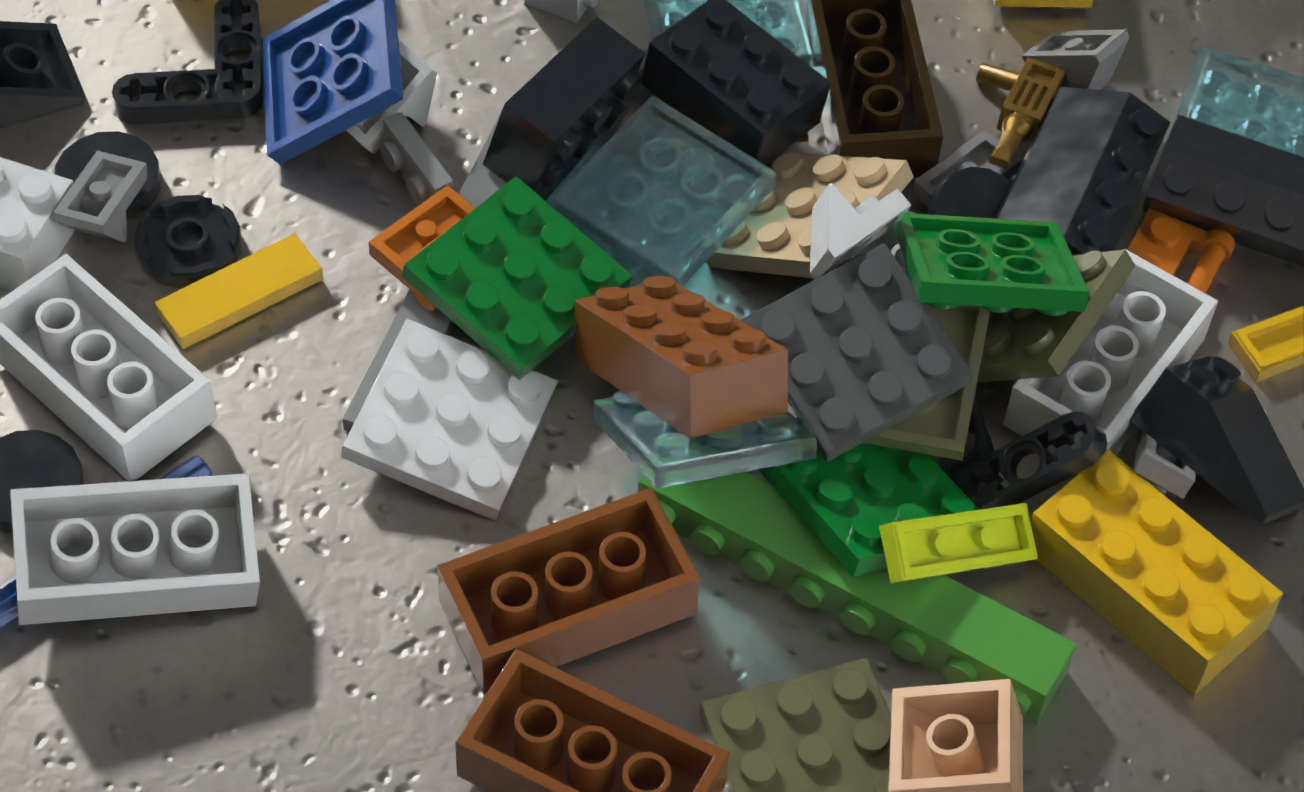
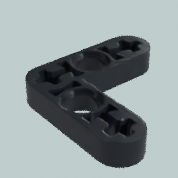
[112,0,263,124]
[938,396,1107,510]

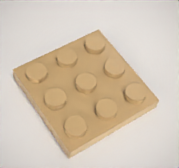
[701,152,914,278]

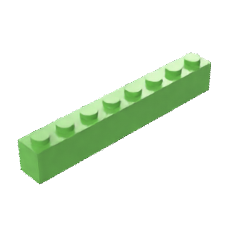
[638,434,1077,724]

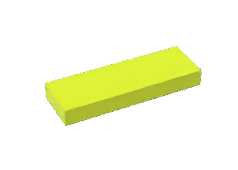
[879,503,1038,584]

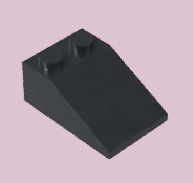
[0,21,86,128]
[1130,356,1304,525]

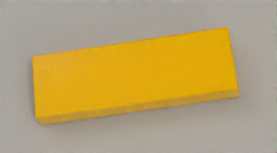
[154,233,323,350]

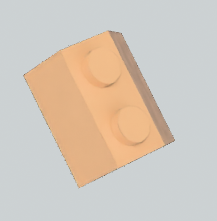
[889,679,1023,792]

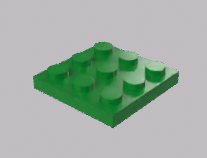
[402,176,633,380]
[895,213,1089,316]
[757,439,980,577]

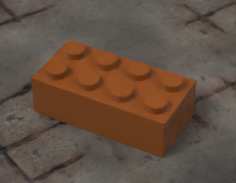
[575,276,788,438]
[437,487,700,695]
[455,649,730,792]

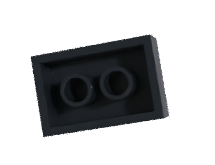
[640,0,831,174]
[483,17,646,194]

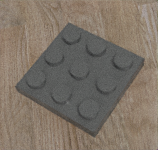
[740,243,974,462]

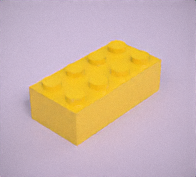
[1031,449,1283,696]

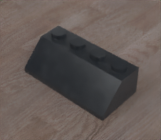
[995,87,1171,256]
[1143,115,1304,267]

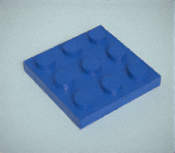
[261,0,403,165]

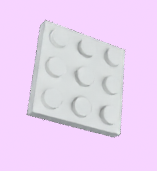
[340,318,558,521]

